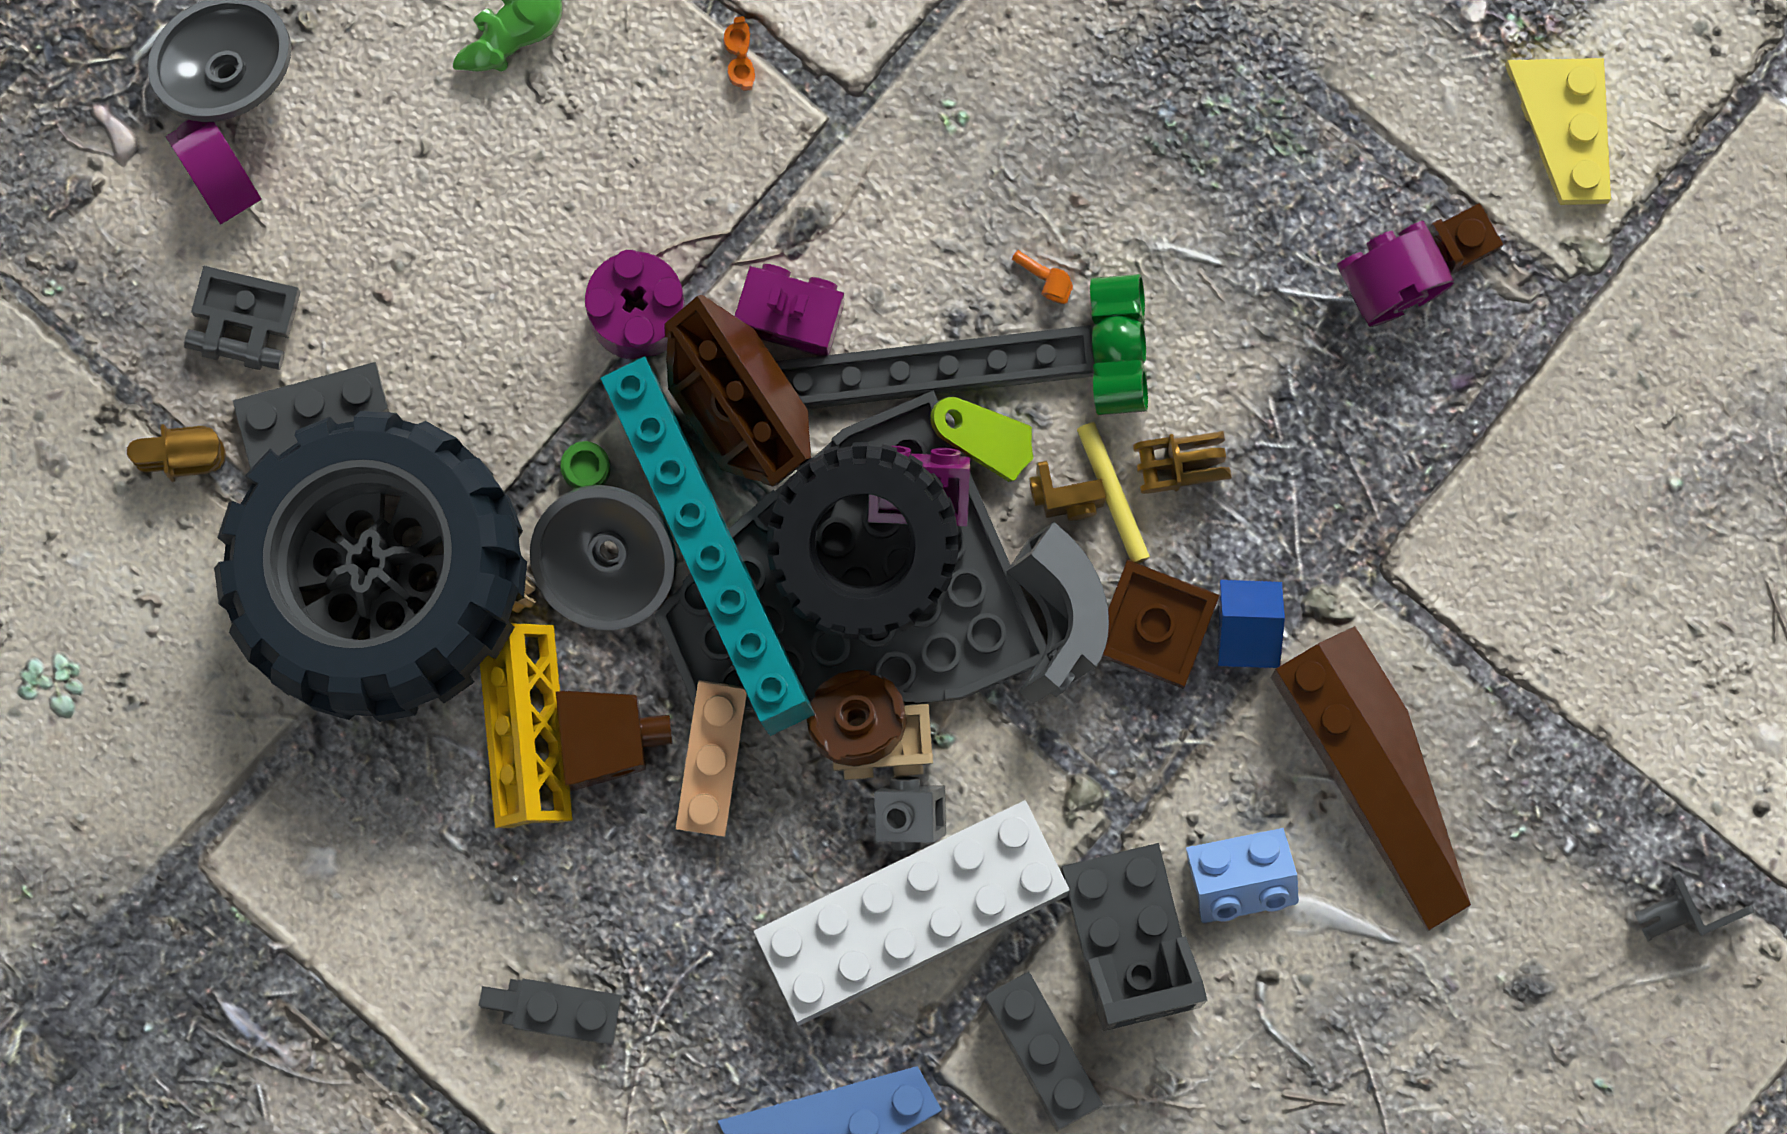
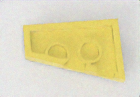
[1505,58,1611,205]

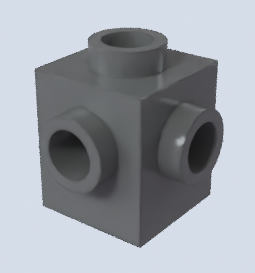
[868,776,946,850]

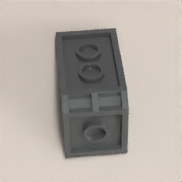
[1061,843,1208,1031]

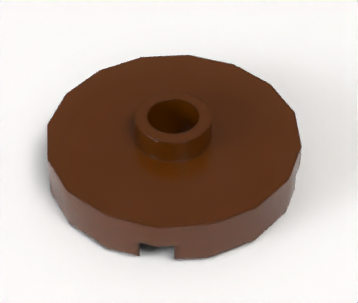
[806,670,907,767]

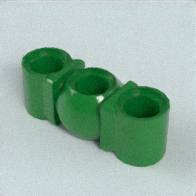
[1090,274,1148,415]

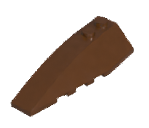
[1270,626,1471,931]

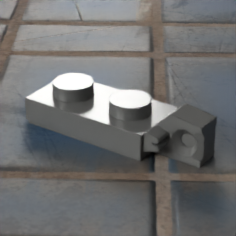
[478,978,622,1046]

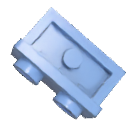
[1186,828,1299,923]

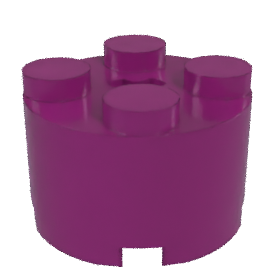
[1336,221,1454,327]
[585,249,685,359]

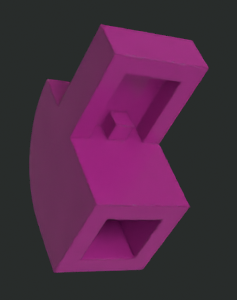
[165,119,262,225]

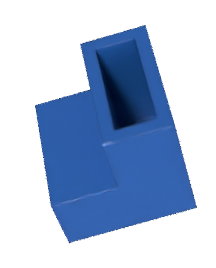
[1217,580,1285,668]

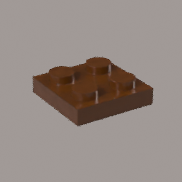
[1102,560,1220,689]

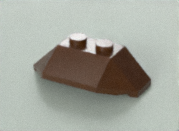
[664,295,811,487]

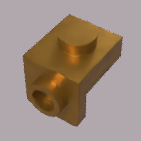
[1029,461,1106,521]

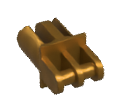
[127,424,226,482]
[1133,431,1232,494]

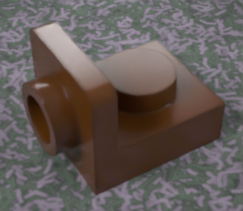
[1429,203,1504,275]

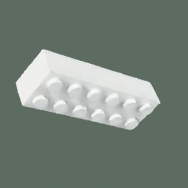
[753,800,1070,1026]

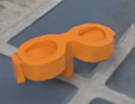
[723,16,755,91]

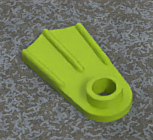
[931,397,1033,482]

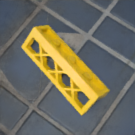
[480,623,573,828]

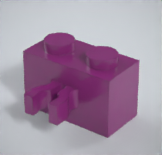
[735,264,845,356]

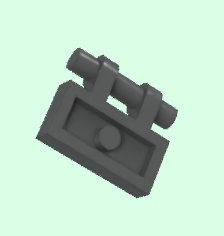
[184,266,301,370]

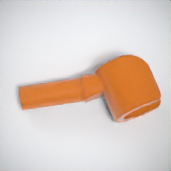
[1012,250,1073,304]

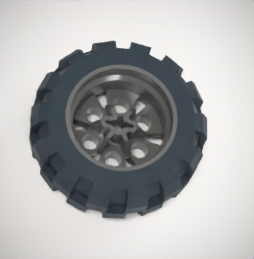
[214,411,527,722]

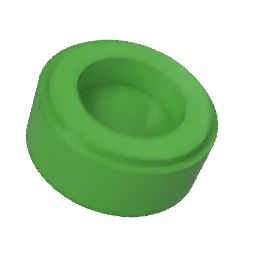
[560,441,611,489]

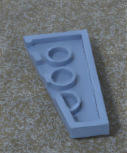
[717,1066,942,1134]

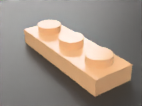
[676,680,747,837]

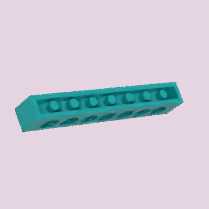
[601,356,815,736]

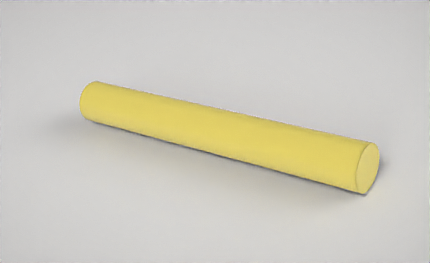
[1077,422,1150,563]

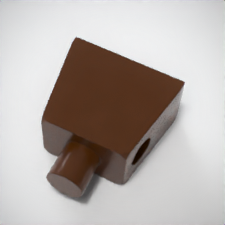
[556,691,673,791]

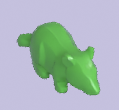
[453,0,562,72]

